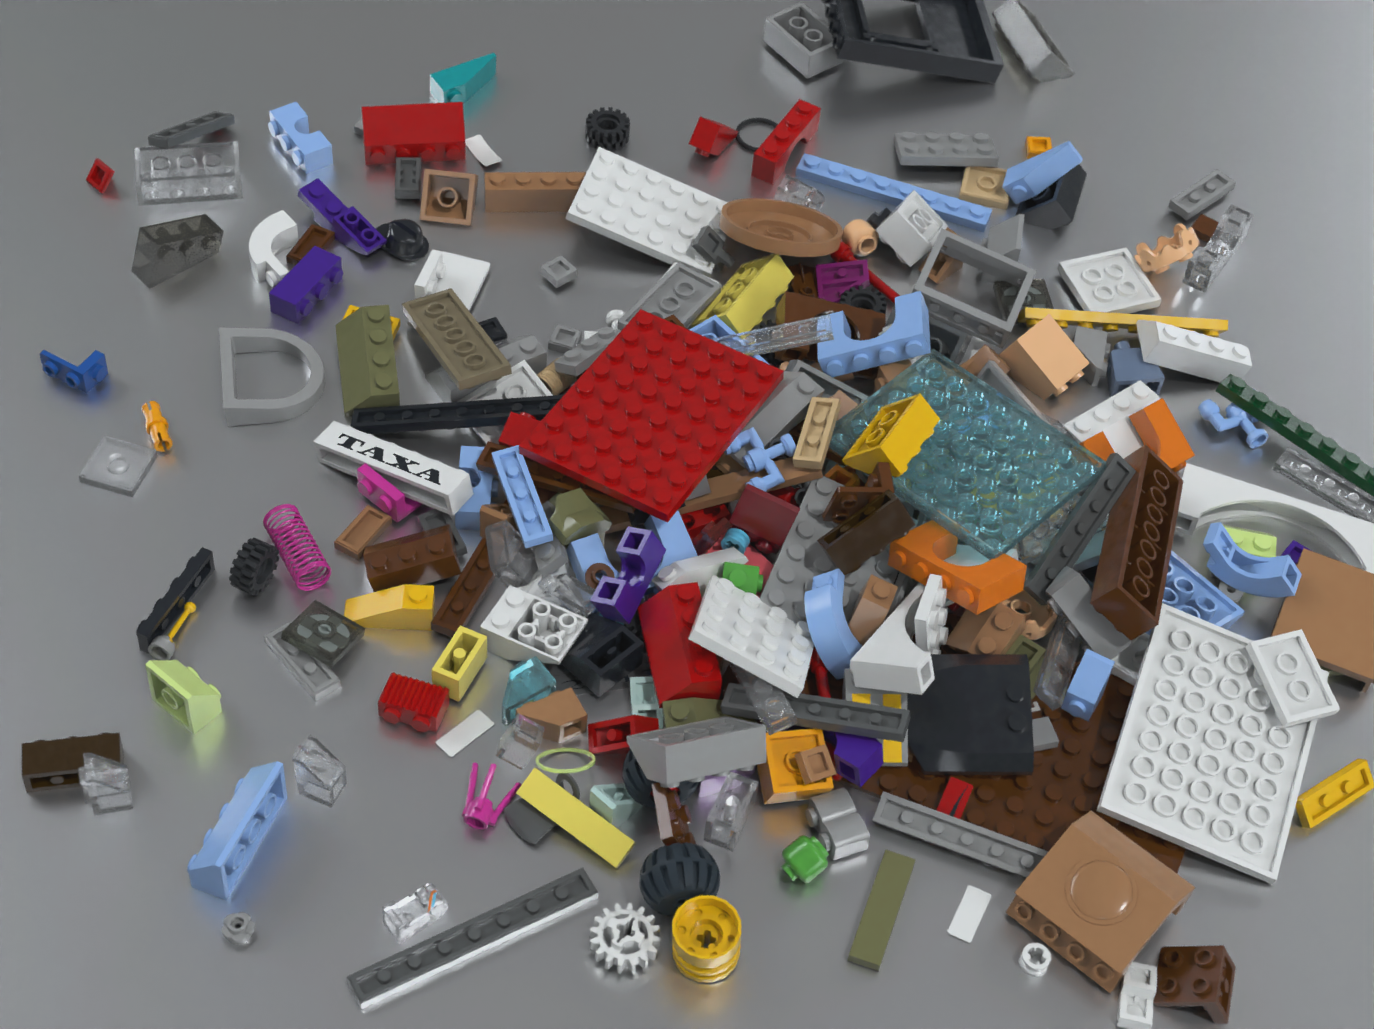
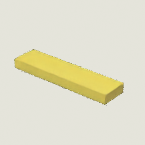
[516,767,636,869]

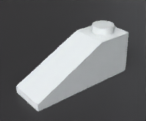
[652,547,749,598]

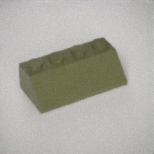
[335,305,400,417]

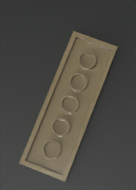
[402,288,512,390]

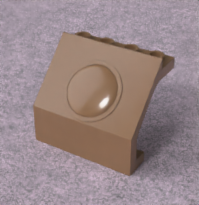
[1006,811,1196,993]

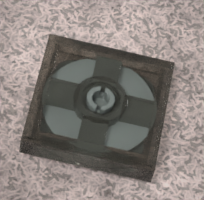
[993,279,1054,324]
[281,600,366,668]

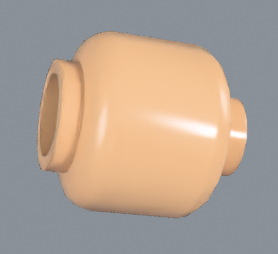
[842,219,879,257]

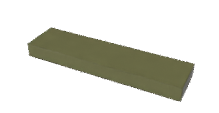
[847,849,916,971]

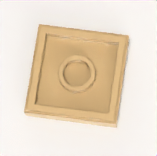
[958,166,1010,210]

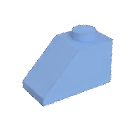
[1061,649,1115,722]

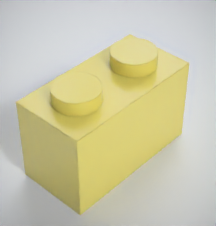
[432,625,487,702]

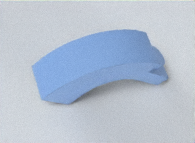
[1203,522,1302,598]
[804,568,862,680]

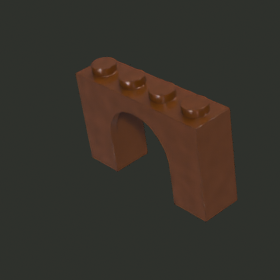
[775,291,886,381]

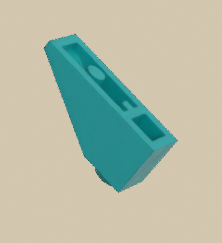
[430,53,496,104]

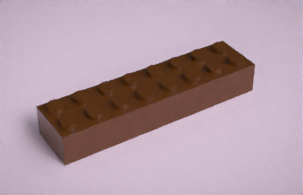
[1090,444,1184,641]

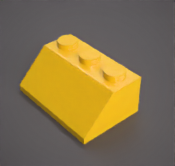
[842,393,940,478]

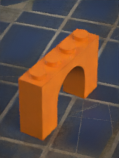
[1068,398,1195,486]
[888,517,1027,615]

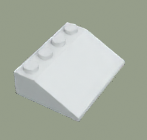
[1056,380,1160,459]

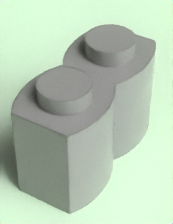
[805,787,870,860]

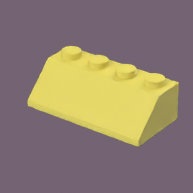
[691,254,794,341]

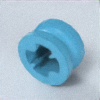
[721,528,750,554]

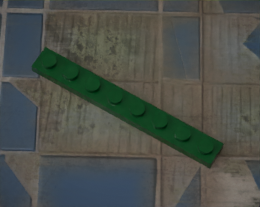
[1216,374,1374,497]

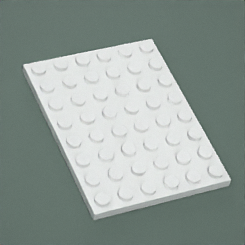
[1096,603,1329,884]

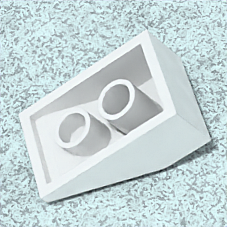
[876,190,948,267]

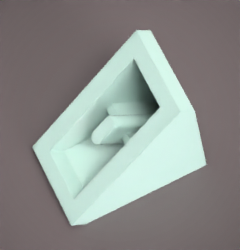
[589,783,643,828]

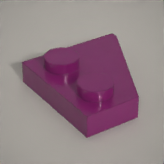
[816,259,870,303]

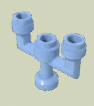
[1198,389,1269,449]
[724,427,796,492]

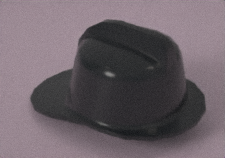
[376,219,429,261]

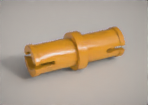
[142,401,173,452]

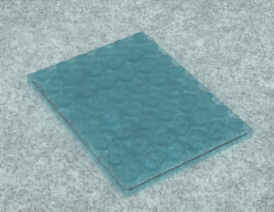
[829,349,1107,560]

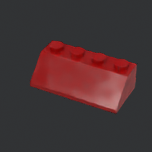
[362,102,466,165]
[637,582,722,708]

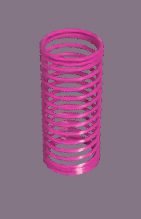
[263,504,331,591]

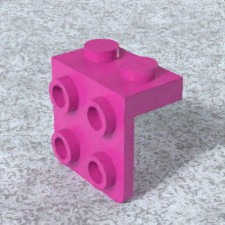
[357,463,422,523]

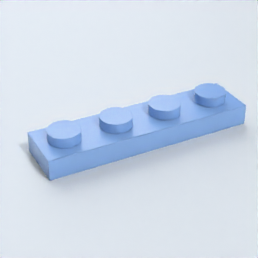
[491,445,553,549]

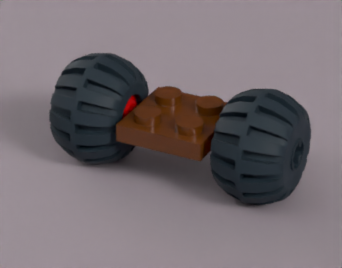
[622,749,720,917]

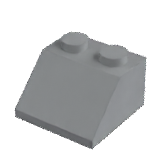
[978,214,1025,286]

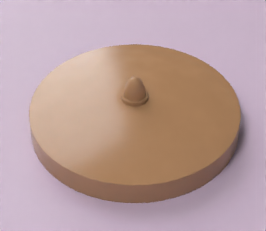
[719,198,843,257]

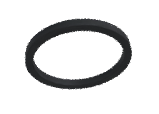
[736,118,778,152]

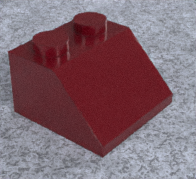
[725,483,800,554]

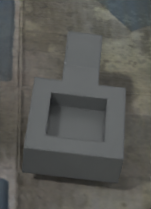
[692,225,736,272]

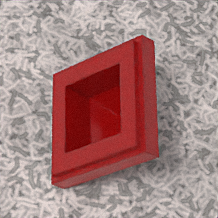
[86,158,115,194]

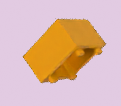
[757,728,834,804]

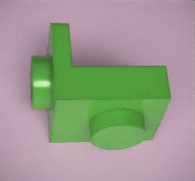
[721,562,763,595]

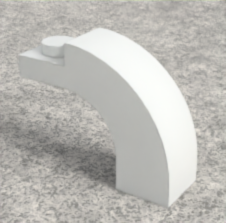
[249,210,298,287]

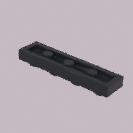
[136,547,215,654]

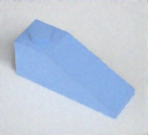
[1002,141,1083,204]

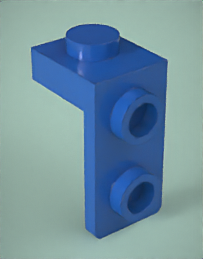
[40,350,108,393]

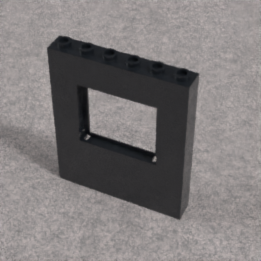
[821,0,1004,83]

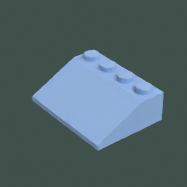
[1145,550,1245,635]

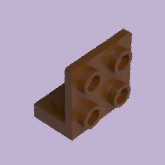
[822,462,895,524]
[1153,945,1236,1024]

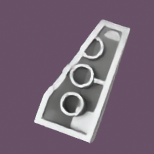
[729,371,824,468]

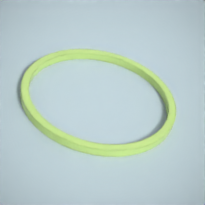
[536,748,596,773]

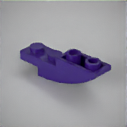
[297,178,387,256]

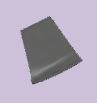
[504,773,580,844]

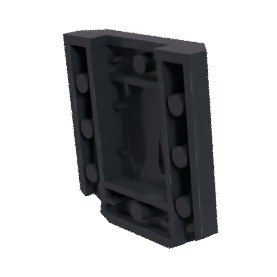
[907,654,1034,775]

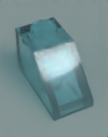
[502,656,557,726]

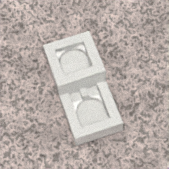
[1117,962,1157,1029]

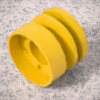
[672,895,741,983]

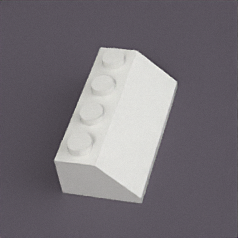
[1136,320,1252,382]

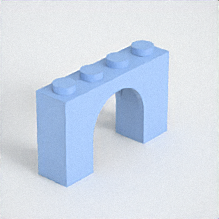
[817,291,931,377]
[566,510,698,613]

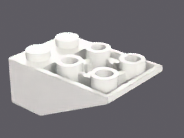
[480,585,588,664]

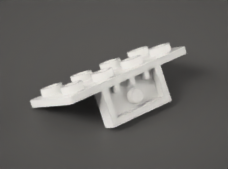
[407,249,490,327]

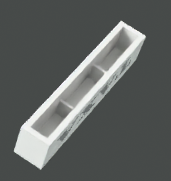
[313,421,473,516]

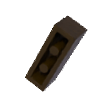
[817,489,916,575]
[22,733,124,793]

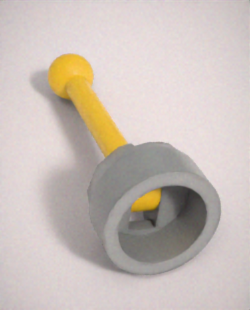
[148,602,196,660]

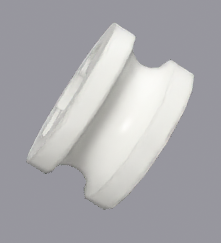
[1019,943,1051,977]

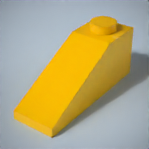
[343,584,435,631]

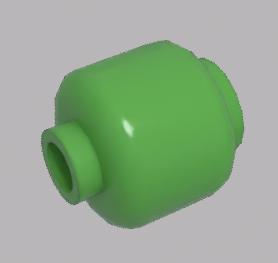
[781,835,829,883]

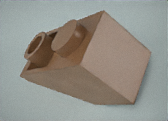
[515,687,588,743]

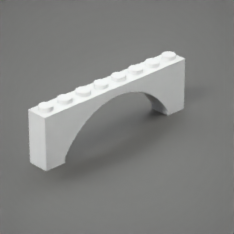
[1175,463,1374,574]
[850,544,1018,695]

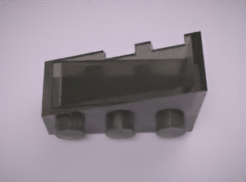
[131,214,224,289]

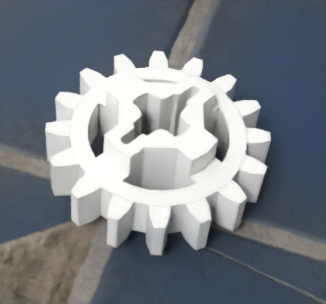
[589,903,661,974]

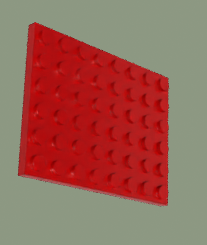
[519,309,784,523]

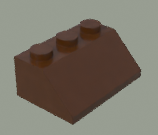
[363,524,461,592]

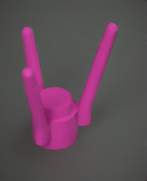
[462,762,521,830]

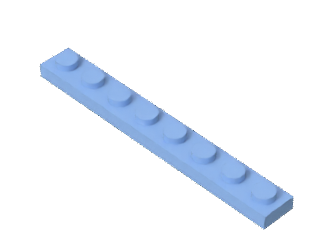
[796,153,992,232]

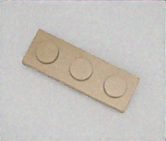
[793,397,841,469]

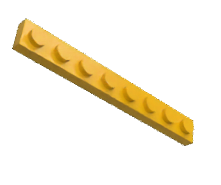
[1018,307,1228,338]

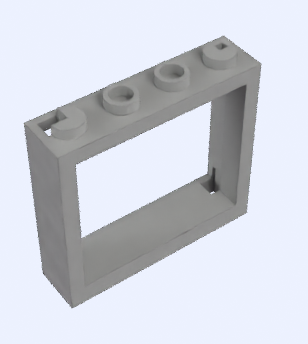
[912,228,1037,349]

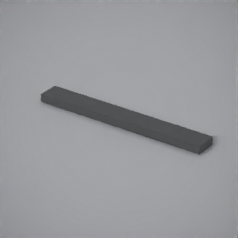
[347,868,598,1009]

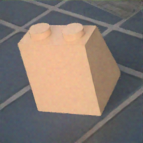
[999,314,1089,400]

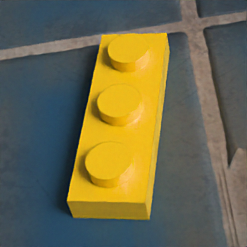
[1295,758,1374,829]

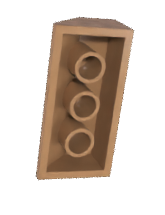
[484,172,586,212]

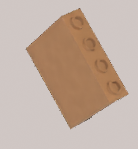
[1270,548,1374,693]

